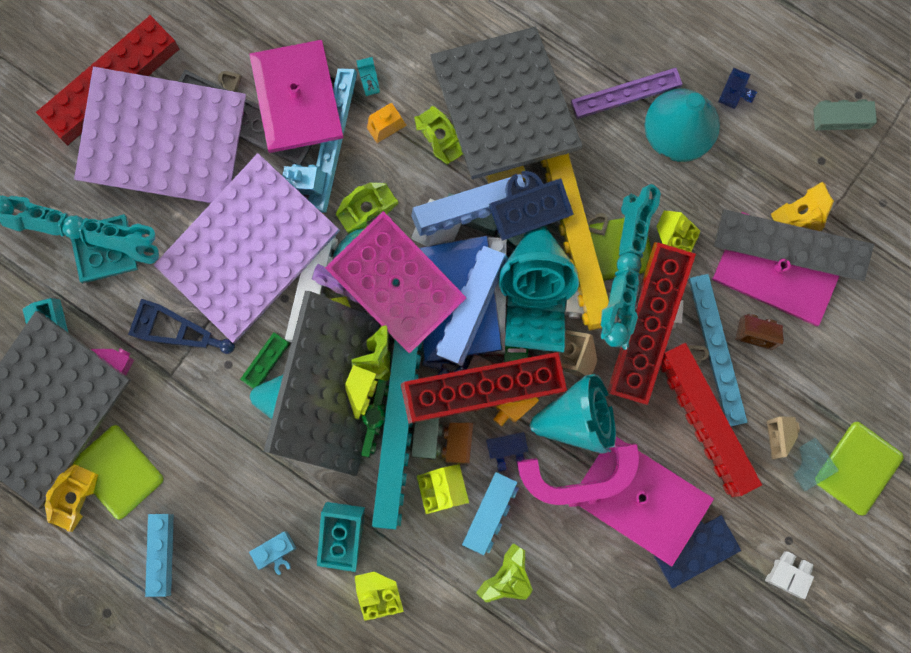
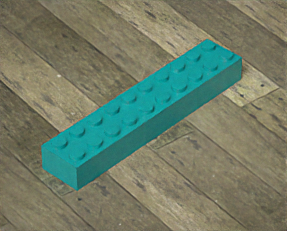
[372,340,422,530]

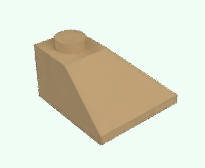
[553,330,597,377]
[767,417,800,460]

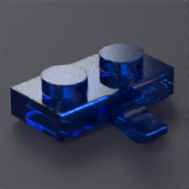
[718,67,757,109]

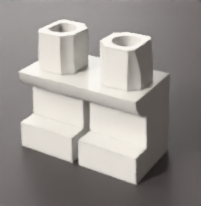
[765,551,814,599]

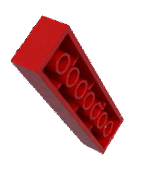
[36,15,180,146]
[607,242,696,405]
[659,342,762,497]
[401,352,567,424]

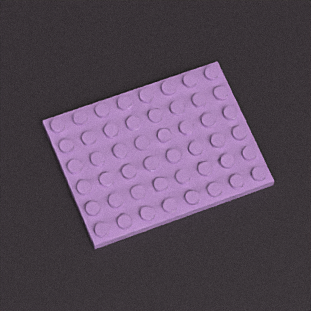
[74,67,246,203]
[154,153,340,343]

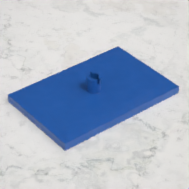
[419,236,503,362]

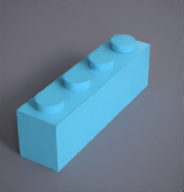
[462,472,519,555]
[145,514,174,597]

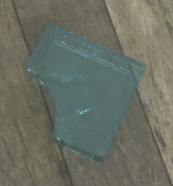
[793,437,839,492]

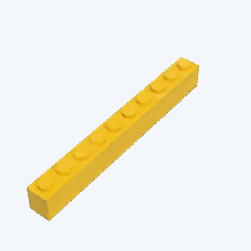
[541,153,609,331]

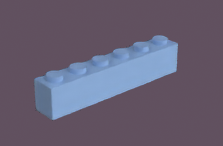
[411,174,525,236]
[436,246,508,366]

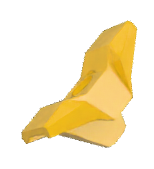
[771,182,834,231]
[45,464,98,532]

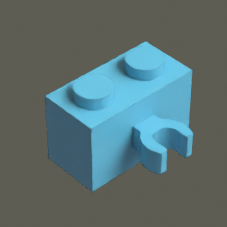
[282,164,326,195]
[249,531,297,575]

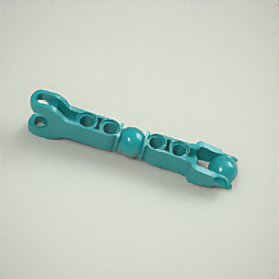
[601,184,661,350]
[0,195,159,264]

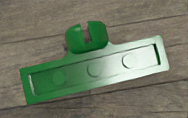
[361,380,389,458]

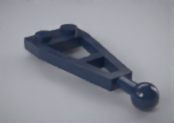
[128,299,235,354]

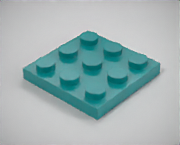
[71,214,139,284]
[505,307,565,352]

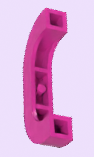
[517,443,639,507]

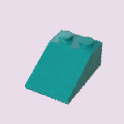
[317,502,365,572]

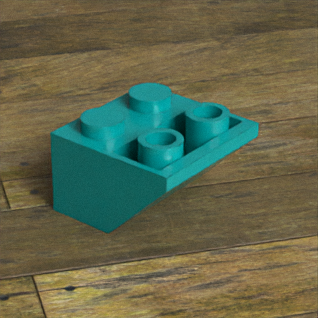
[23,298,68,332]

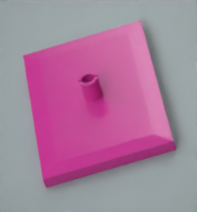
[249,40,343,153]
[325,211,466,353]
[712,212,839,327]
[579,437,714,567]

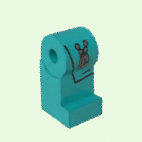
[356,57,380,96]

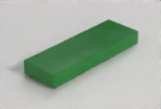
[240,332,290,388]

